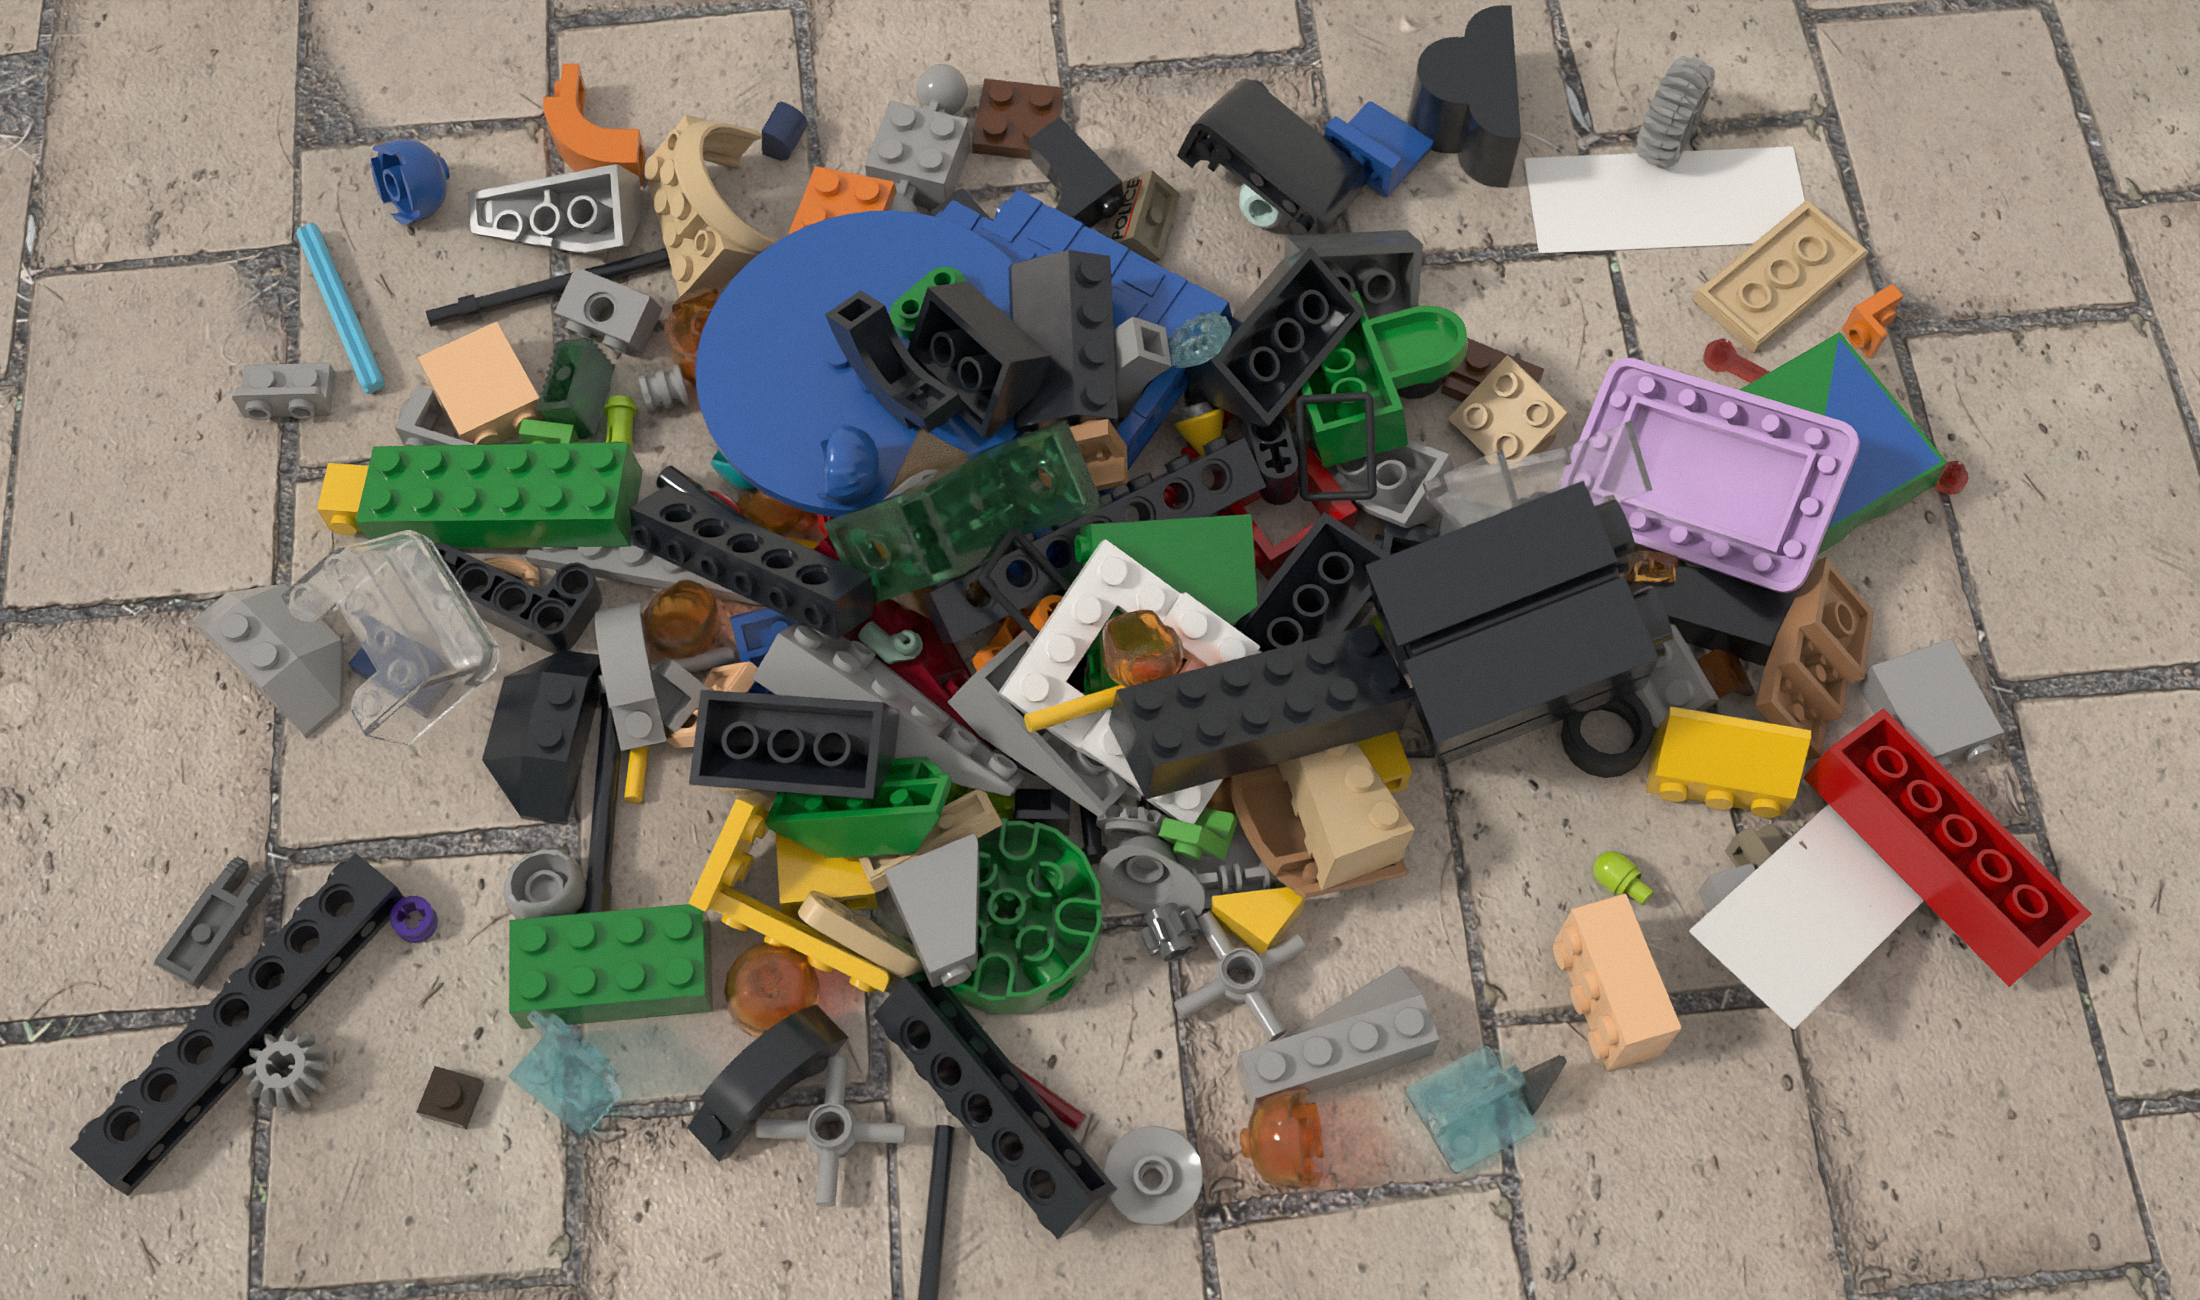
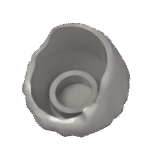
[503,849,586,919]

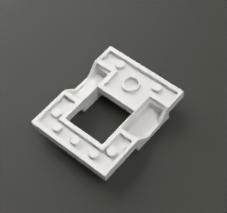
[997,539,1261,824]

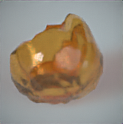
[643,579,721,659]
[1102,610,1184,687]

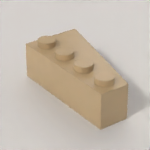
[1278,742,1415,891]

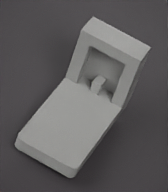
[395,385,476,446]

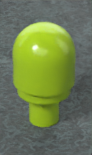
[1593,851,1654,906]

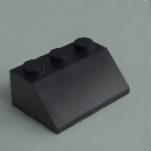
[907,282,1051,438]

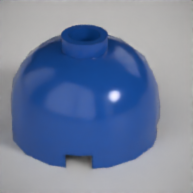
[371,138,450,225]

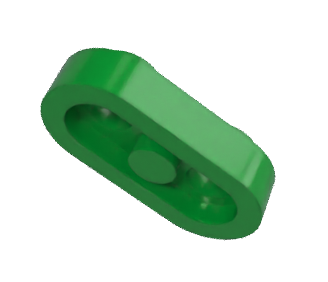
[890,267,965,340]

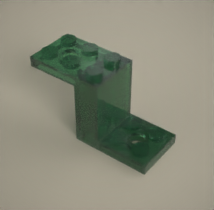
[823,420,1104,604]

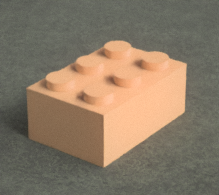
[1553,893,1682,1072]

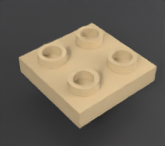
[1447,355,1571,478]

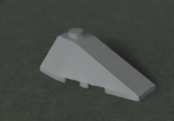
[468,164,643,254]
[1288,411,1459,528]
[948,630,1128,817]

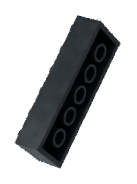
[1109,624,1415,800]

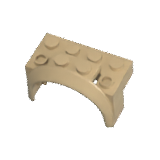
[644,115,777,304]

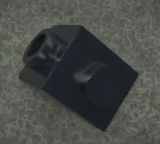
[1373,521,1440,555]

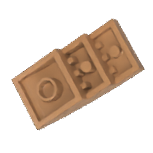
[1755,557,1874,762]

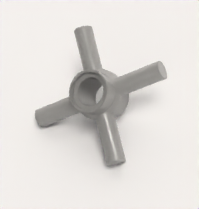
[1174,911,1306,1042]
[757,1056,906,1207]

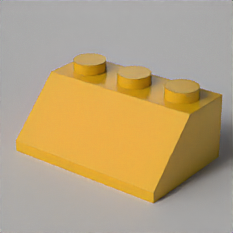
[1646,706,1811,818]

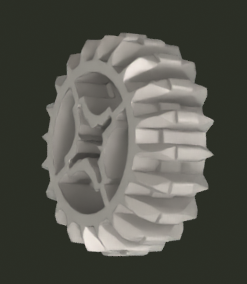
[1636,56,1715,169]

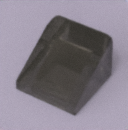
[1513,1055,1567,1118]

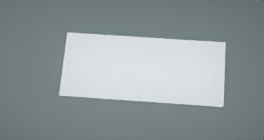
[1524,147,1805,253]
[1689,804,1924,1029]

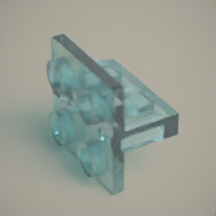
[1406,1046,1537,1174]

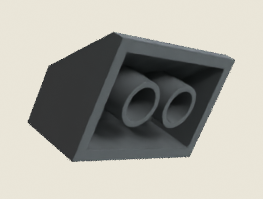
[1284,230,1423,319]

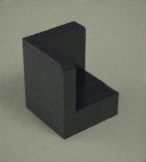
[1013,785,1070,836]

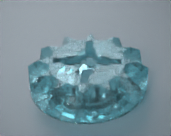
[1168,311,1232,368]

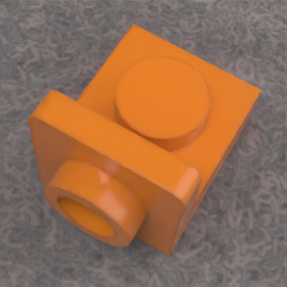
[1842,283,1904,358]

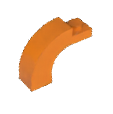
[543,63,646,187]

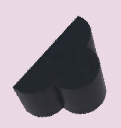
[1407,5,1521,188]

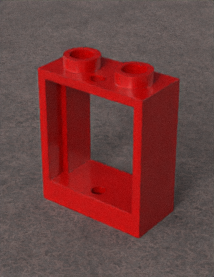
[1217,445,1358,580]

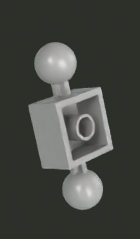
[865,64,970,213]

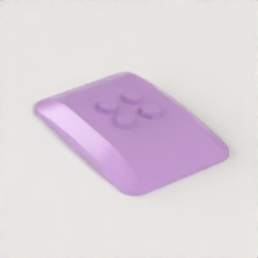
[1559,358,1860,593]

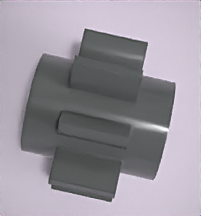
[1140,903,1201,962]

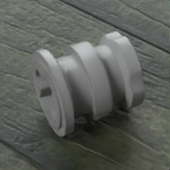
[638,364,690,414]

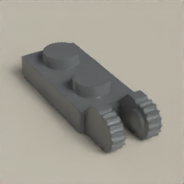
[154,856,274,989]

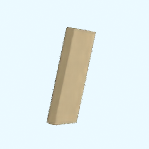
[1692,199,1869,354]

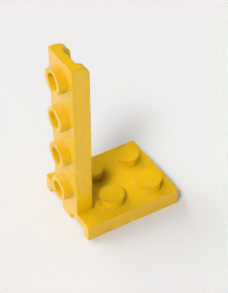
[688,792,896,994]

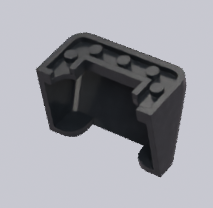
[1176,79,1367,235]

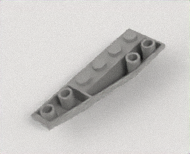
[752,622,1026,796]

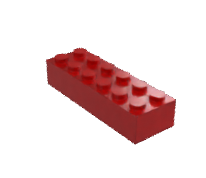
[1803,708,2092,987]

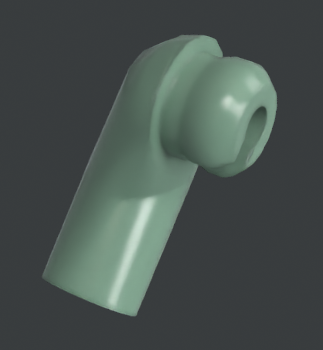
[858,621,923,664]

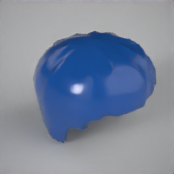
[817,425,880,505]

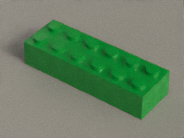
[356,442,643,549]

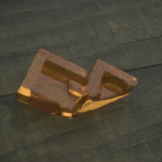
[1624,551,1678,582]

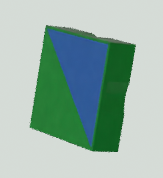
[1739,332,1947,556]

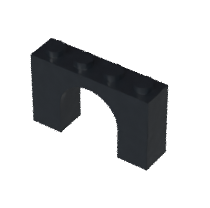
[930,117,1125,228]

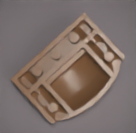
[1230,764,1408,899]

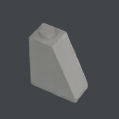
[885,833,980,988]

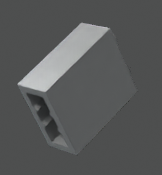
[1858,638,2004,770]

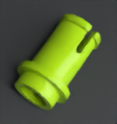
[603,395,638,450]

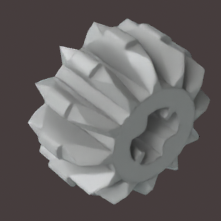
[242,1028,332,1114]

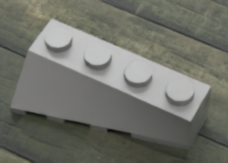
[1236,965,1440,1113]

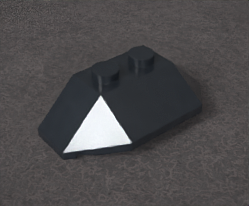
[482,650,602,825]

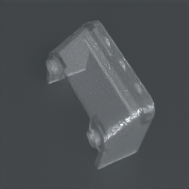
[1422,421,1653,529]

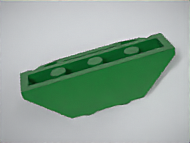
[765,756,952,858]

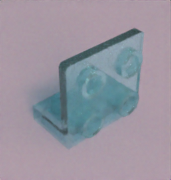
[508,1009,623,1139]

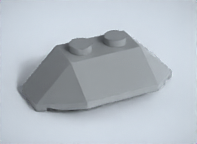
[191,584,344,739]

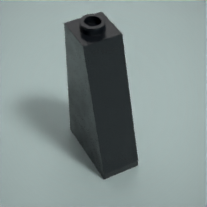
[1626,565,1802,666]

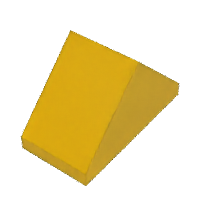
[1210,887,1306,955]

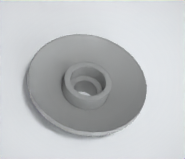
[1104,1126,1203,1226]

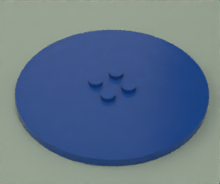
[695,210,1024,518]

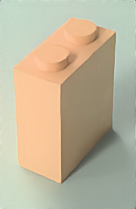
[418,321,548,445]

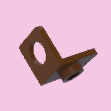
[1696,648,1755,699]

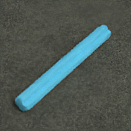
[296,223,385,394]

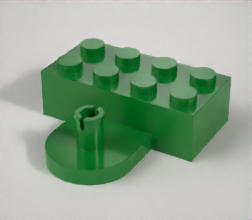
[1297,291,1468,468]

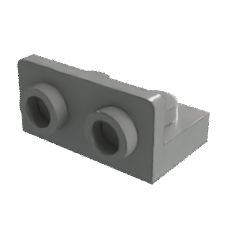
[232,363,335,420]
[1635,624,1719,729]

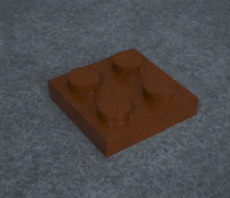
[972,78,1064,160]

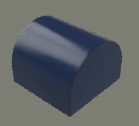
[761,101,808,161]

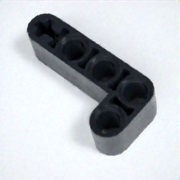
[1189,382,1298,505]
[416,543,602,654]

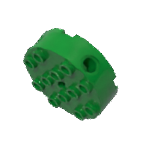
[948,818,1102,1015]

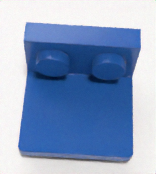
[1324,101,1434,198]

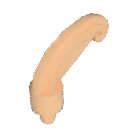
[482,557,540,589]

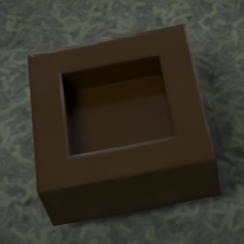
[416,1066,484,1130]

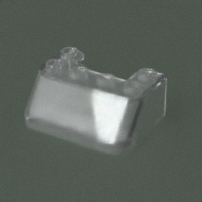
[281,530,500,746]

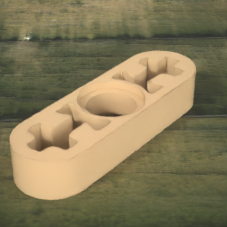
[798,891,924,979]

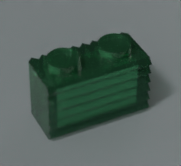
[535,337,615,439]

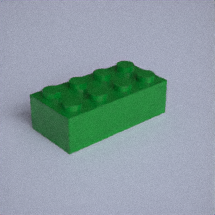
[509,904,713,1029]

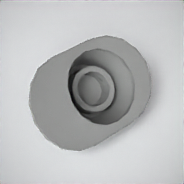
[1098,836,1206,918]

